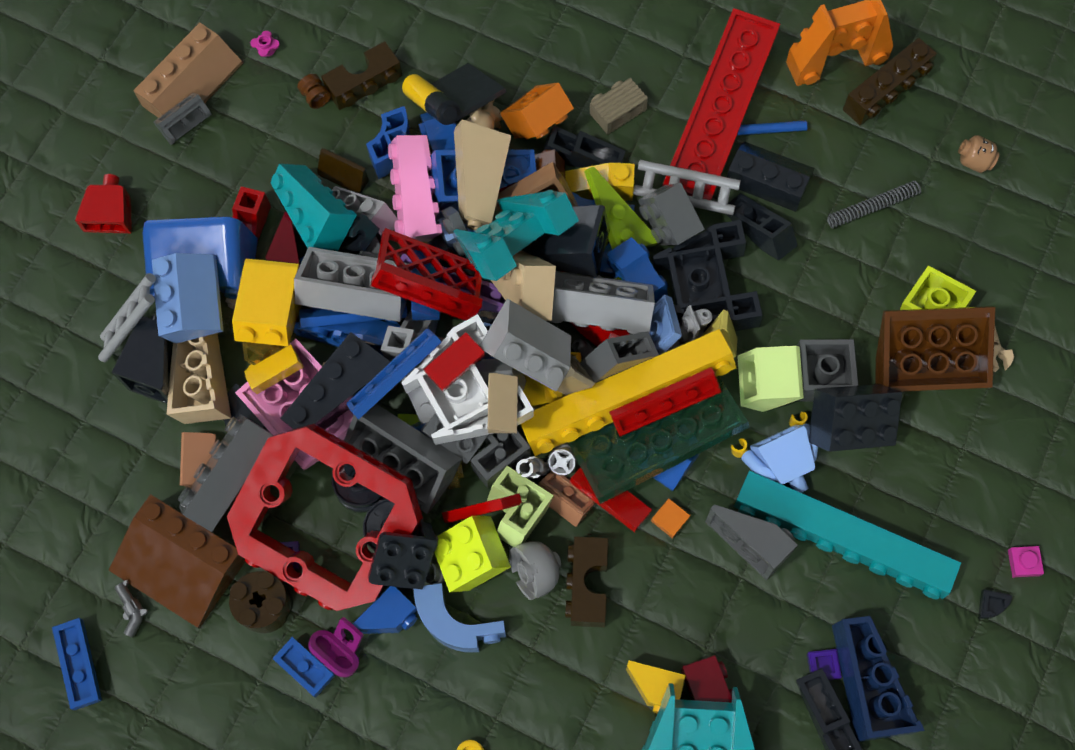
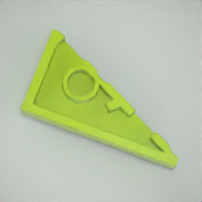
[584,167,658,250]

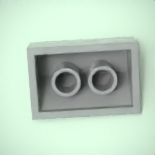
[480,299,571,391]

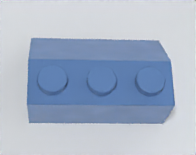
[152,253,223,344]

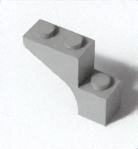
[381,310,441,361]

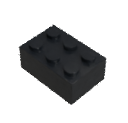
[809,384,902,452]

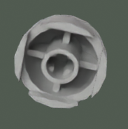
[509,541,561,600]

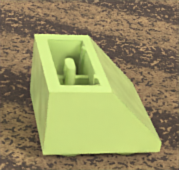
[737,346,804,412]

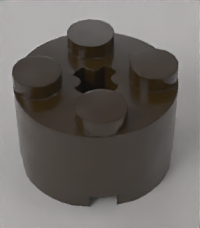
[229,571,293,634]

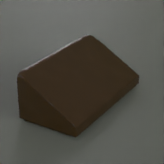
[317,148,369,194]

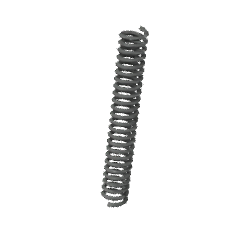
[828,181,921,229]

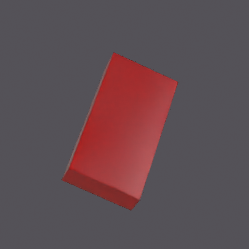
[423,332,485,392]

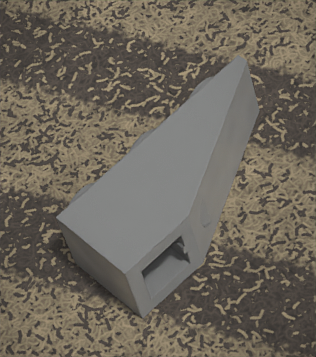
[332,186,398,239]

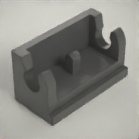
[153,93,212,145]

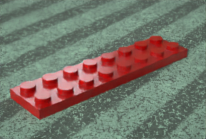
[663,8,780,200]

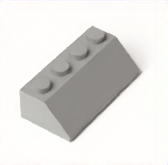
[294,247,412,322]
[550,271,655,334]

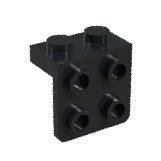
[368,522,438,590]

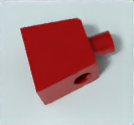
[75,174,132,234]

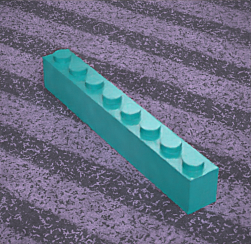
[734,470,961,599]

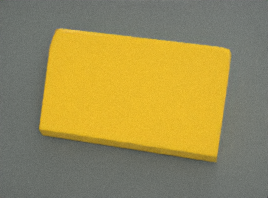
[244,344,304,394]

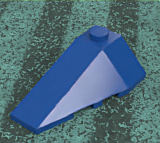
[429,150,536,202]
[294,320,400,356]

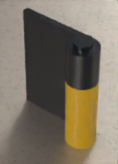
[402,63,506,125]

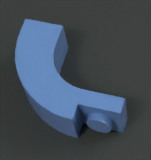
[414,583,506,653]

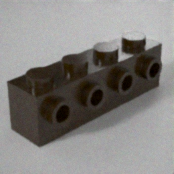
[843,38,937,126]

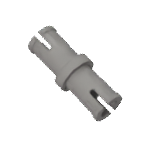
[516,457,550,479]

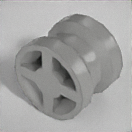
[548,443,577,475]

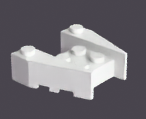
[401,314,534,445]

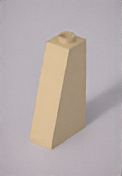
[454,120,511,230]

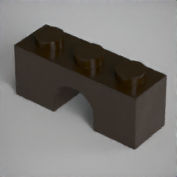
[321,41,403,110]
[565,537,608,628]

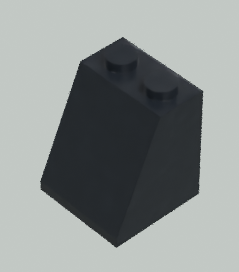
[530,205,610,278]
[112,316,173,404]

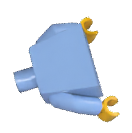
[731,412,818,493]

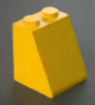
[232,258,302,346]

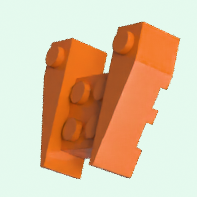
[786,0,893,86]

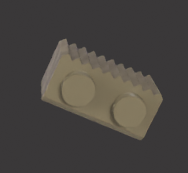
[590,78,648,135]

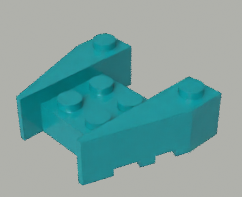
[453,190,579,281]
[642,683,755,750]

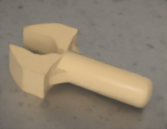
[993,327,1014,372]

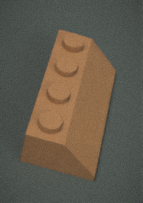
[133,23,243,118]

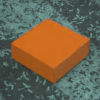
[651,499,690,539]

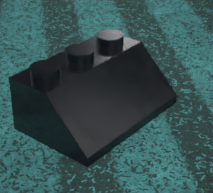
[727,141,815,212]

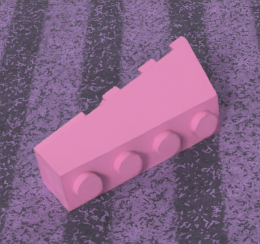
[388,135,442,242]

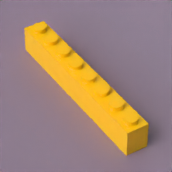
[521,329,736,456]

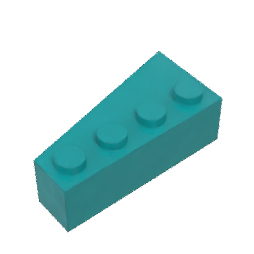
[271,164,357,251]

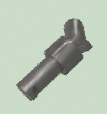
[114,580,149,638]

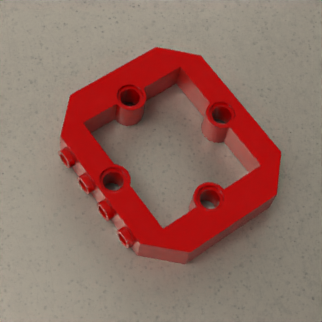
[227,424,423,611]

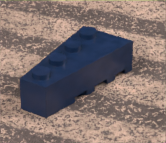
[832,616,925,742]

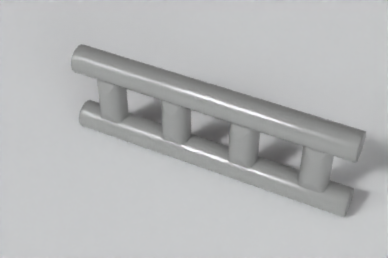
[633,160,741,215]
[98,273,156,362]

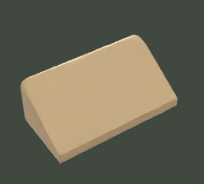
[487,373,518,433]

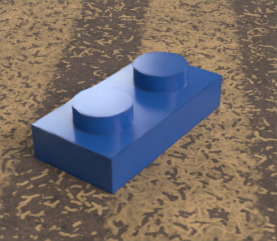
[272,637,335,698]

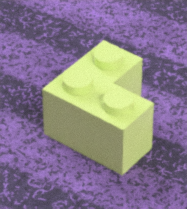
[487,466,554,548]

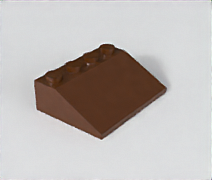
[875,306,995,391]
[109,494,245,629]

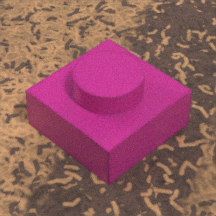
[1008,546,1044,578]

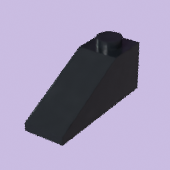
[726,193,798,261]

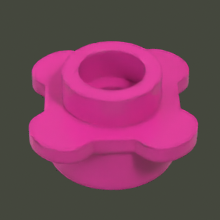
[250,31,280,57]

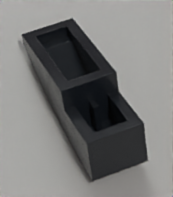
[542,125,625,168]

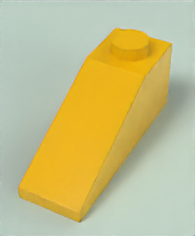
[565,163,635,201]

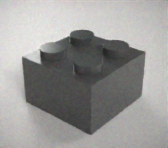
[638,183,705,245]
[797,339,858,402]

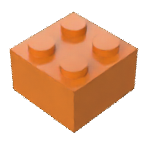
[500,82,574,140]

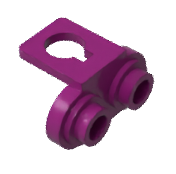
[308,617,364,677]

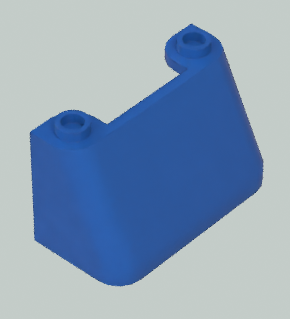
[142,217,258,299]

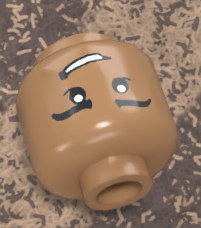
[958,135,999,173]

